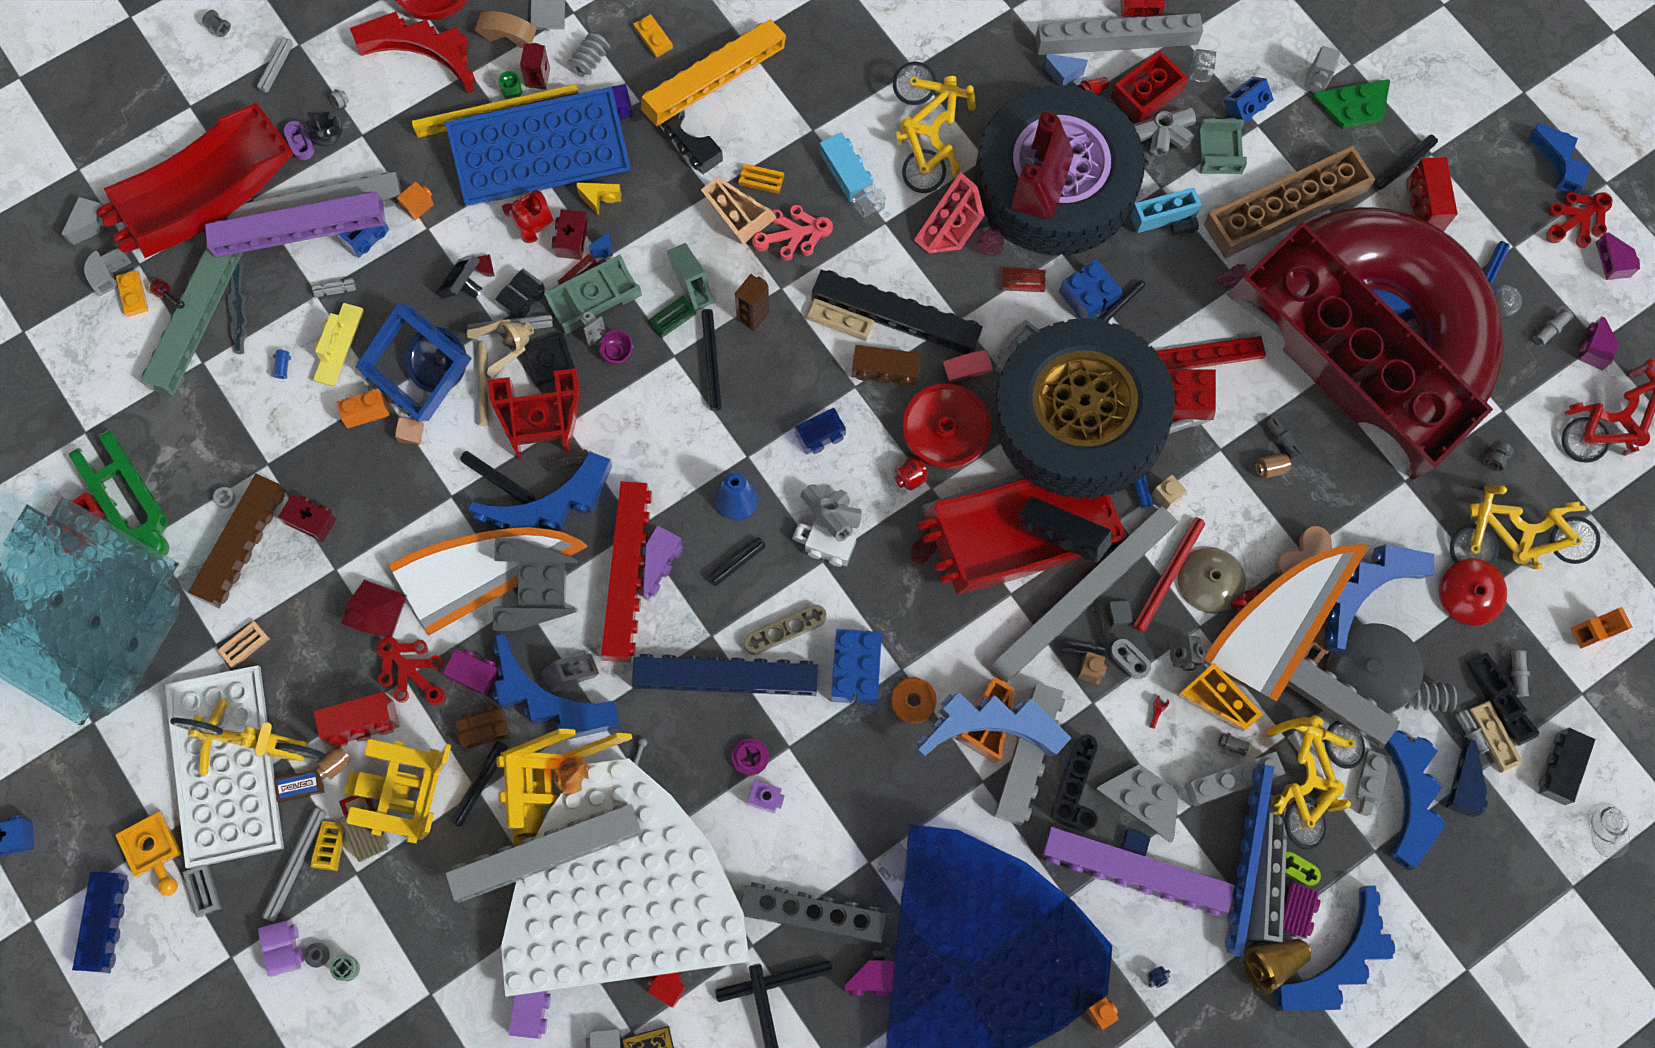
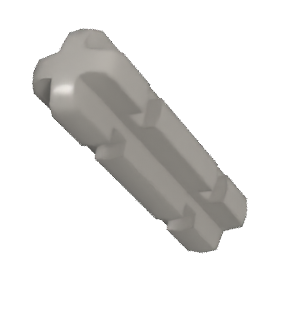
[312,278,356,297]

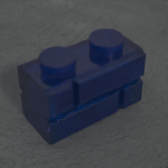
[795,407,846,454]

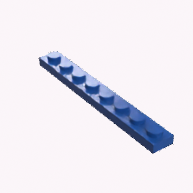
[1225,764,1274,957]

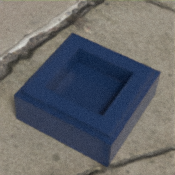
[1122,829,1151,856]

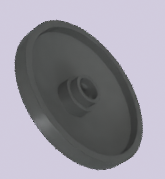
[1327,623,1423,713]

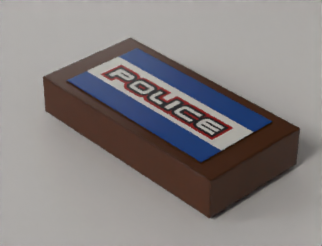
[274,770,325,803]

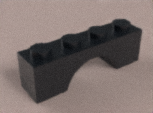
[658,110,723,174]

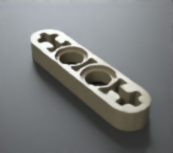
[744,605,826,655]

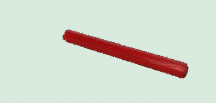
[1133,517,1205,632]

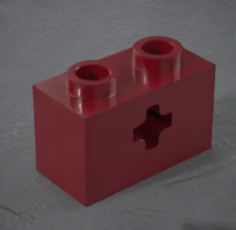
[520,43,550,90]
[552,209,588,260]
[278,494,336,542]

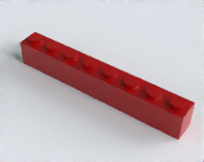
[601,481,652,663]

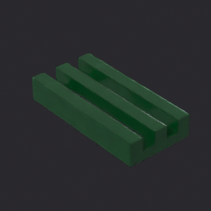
[649,296,696,338]

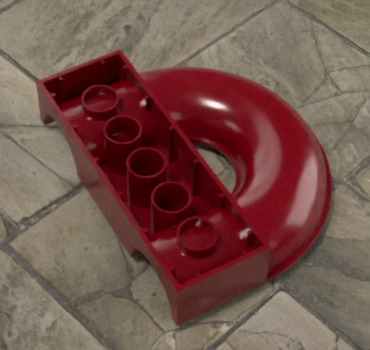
[1227,207,1504,480]

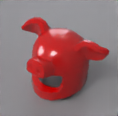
[501,189,554,243]

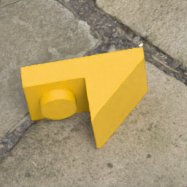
[577,183,622,215]

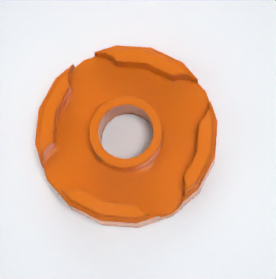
[891,677,937,724]

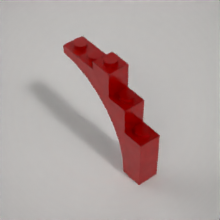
[349,11,476,94]

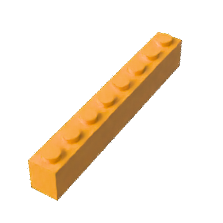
[641,19,786,126]

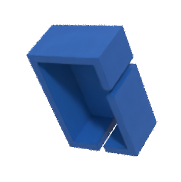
[831,629,882,705]

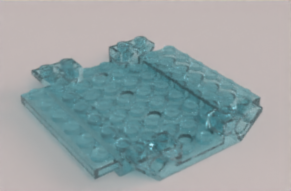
[0,497,180,725]

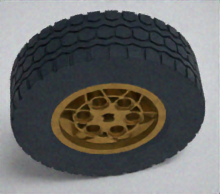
[995,318,1175,499]

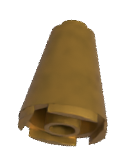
[1241,939,1311,995]

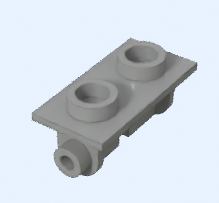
[581,312,606,347]

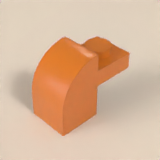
[1570,607,1633,649]

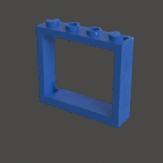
[355,303,472,421]

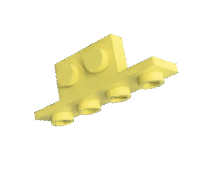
[313,303,364,387]

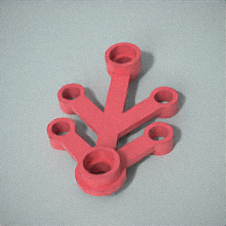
[752,205,833,261]

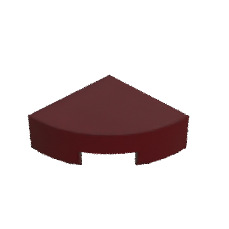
[474,254,495,277]

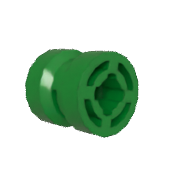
[498,71,522,99]

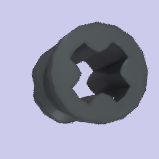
[202,10,231,37]

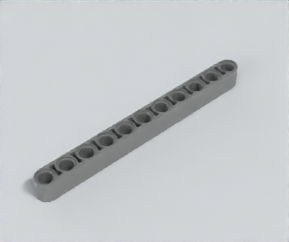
[990,506,1179,683]

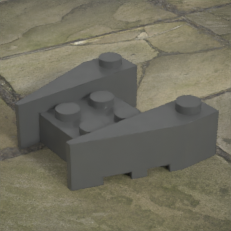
[493,538,579,631]

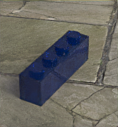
[72,871,129,973]

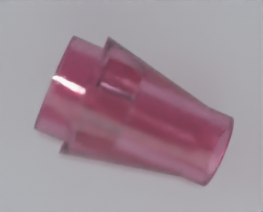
[1216,264,1249,288]

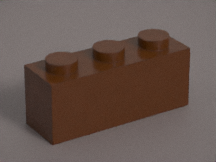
[735,274,769,332]
[851,345,920,386]

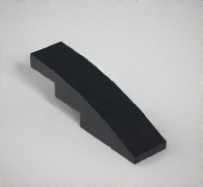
[1467,652,1540,746]

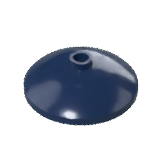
[405,327,466,393]

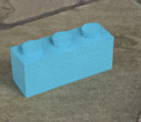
[819,132,874,202]
[1130,187,1202,233]

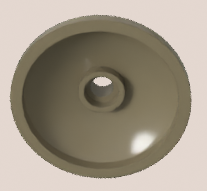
[1178,548,1246,613]

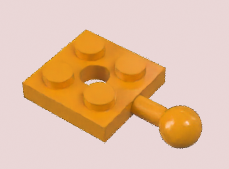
[116,811,182,896]

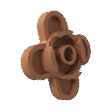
[1276,526,1332,576]

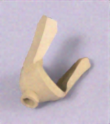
[466,319,534,379]

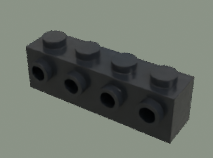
[1018,496,1111,563]

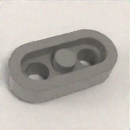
[1110,639,1151,679]

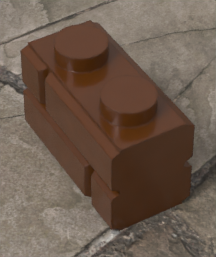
[455,706,510,750]

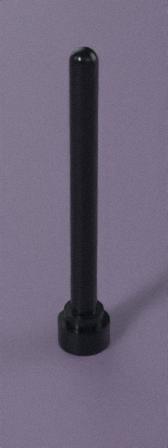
[1097,280,1146,321]

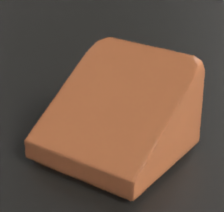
[395,417,424,445]

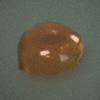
[553,757,589,795]

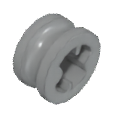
[213,487,236,509]

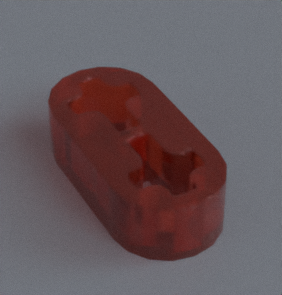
[910,528,938,564]

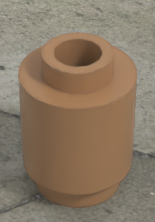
[1255,453,1291,479]
[315,746,352,780]

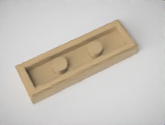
[806,298,874,341]
[1467,700,1523,773]

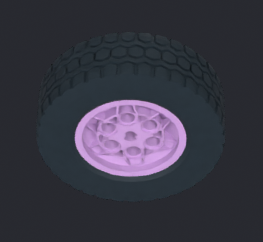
[974,85,1145,255]

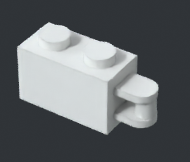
[792,521,857,567]

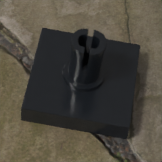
[436,255,483,298]

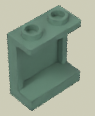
[1198,117,1247,174]

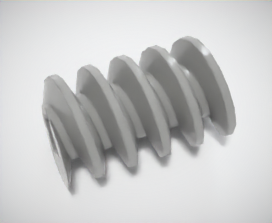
[567,31,610,77]
[1404,681,1457,713]

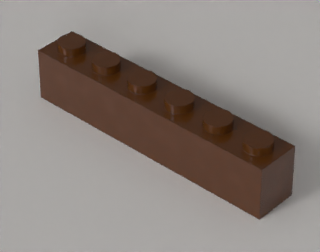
[188,473,285,609]

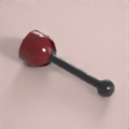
[150,279,185,309]

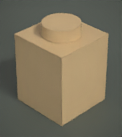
[1151,475,1187,510]

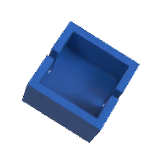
[1059,259,1122,320]

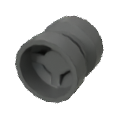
[1483,441,1514,471]

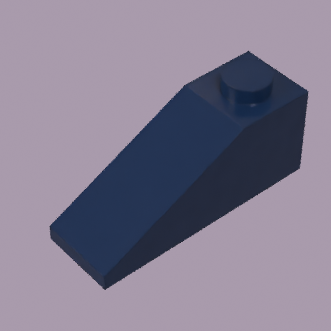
[1446,739,1488,817]

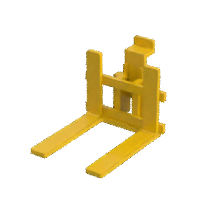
[497,729,632,846]
[344,739,451,844]

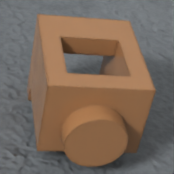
[1077,652,1107,686]

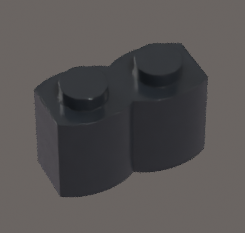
[495,268,545,318]

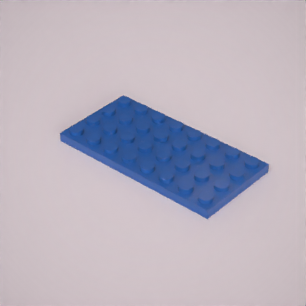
[445,87,631,207]

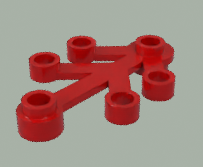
[1546,192,1613,248]
[376,637,445,706]

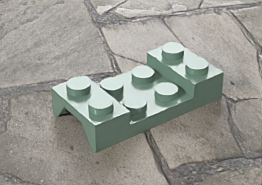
[544,255,642,334]

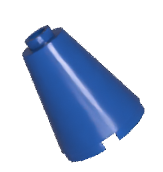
[714,472,758,521]

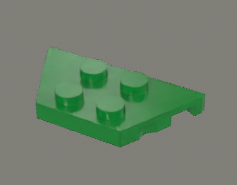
[1312,79,1390,129]

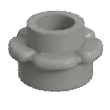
[330,89,349,109]

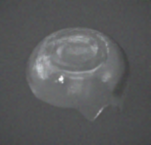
[1493,285,1522,317]

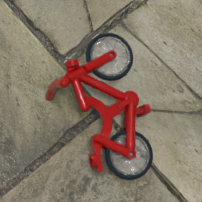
[1561,358,1655,463]

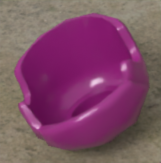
[599,329,633,365]

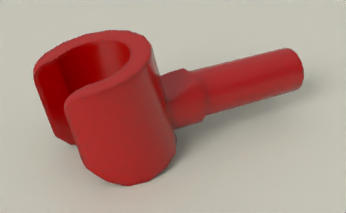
[1150,696,1169,729]

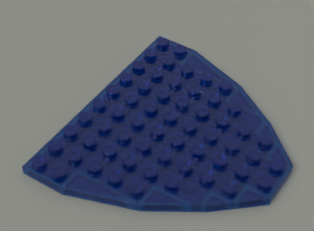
[885,824,1113,1048]

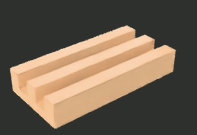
[217,621,270,669]

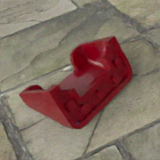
[1011,110,1074,219]

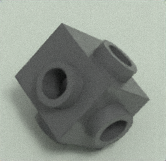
[1169,635,1205,671]

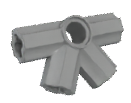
[1133,106,1196,157]
[801,484,862,542]

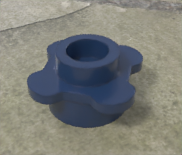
[1147,966,1171,988]

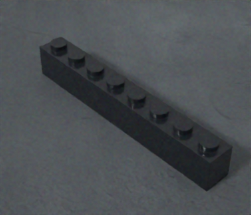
[812,269,983,354]

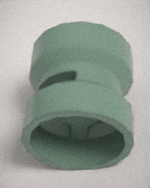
[330,955,360,982]

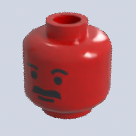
[894,458,928,491]

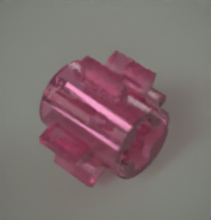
[978,229,1004,257]

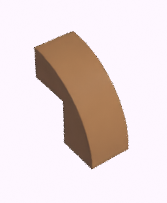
[475,11,537,48]

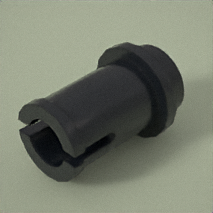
[1170,216,1199,236]

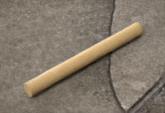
[478,342,488,426]

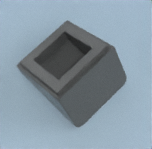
[1107,601,1134,627]

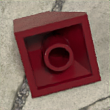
[341,579,407,637]

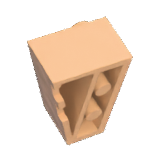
[701,177,777,244]

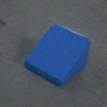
[589,233,613,258]

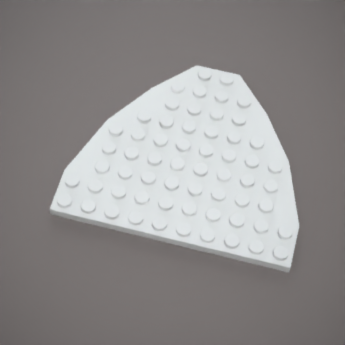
[501,758,749,997]

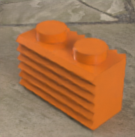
[336,388,390,429]

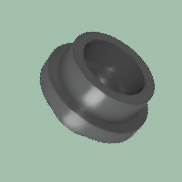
[304,943,330,968]

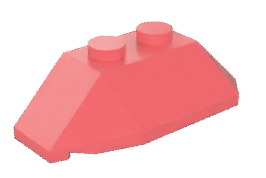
[914,173,985,253]

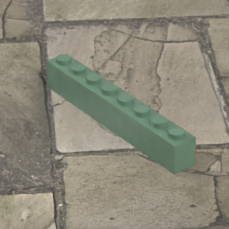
[141,247,243,397]

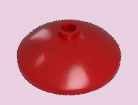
[1439,558,1507,626]

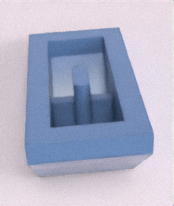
[1044,54,1088,85]

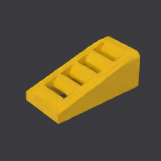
[310,821,345,871]

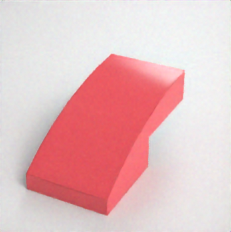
[943,350,994,383]

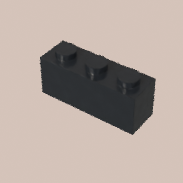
[1538,728,1596,805]

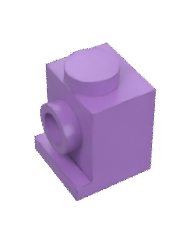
[748,780,785,813]

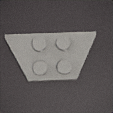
[1095,764,1179,843]

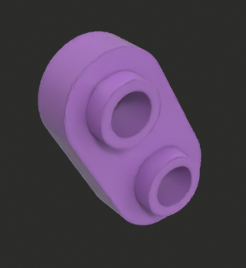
[284,121,314,160]

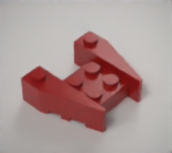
[488,368,581,459]

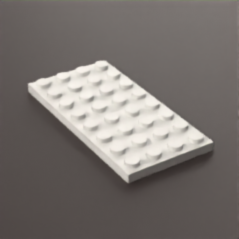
[165,665,284,869]

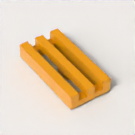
[738,164,784,194]

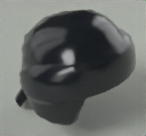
[305,112,342,147]

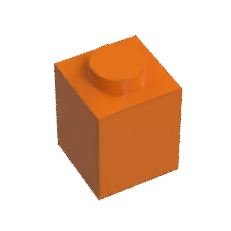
[396,181,434,220]

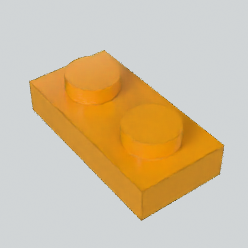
[634,14,673,58]
[116,270,149,317]

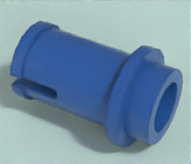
[273,350,291,379]

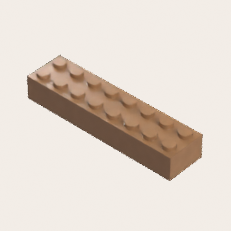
[1203,146,1375,258]

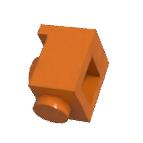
[1085,996,1119,1030]

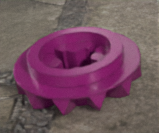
[732,738,769,776]

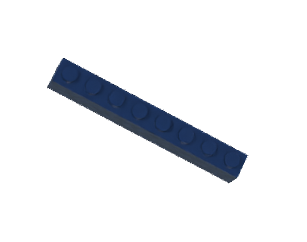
[632,654,818,696]

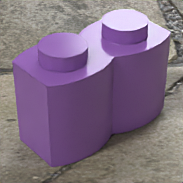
[258,920,304,977]

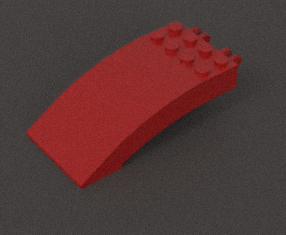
[96,102,294,258]
[918,479,1127,595]

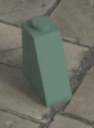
[666,243,714,311]

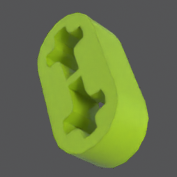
[1285,852,1321,887]

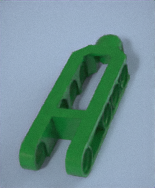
[69,429,170,560]

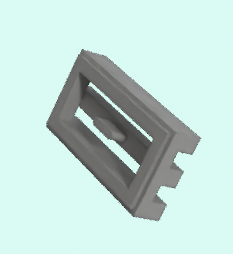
[182,865,222,918]

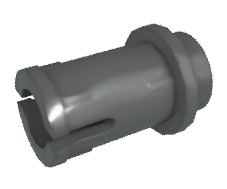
[1218,732,1250,756]

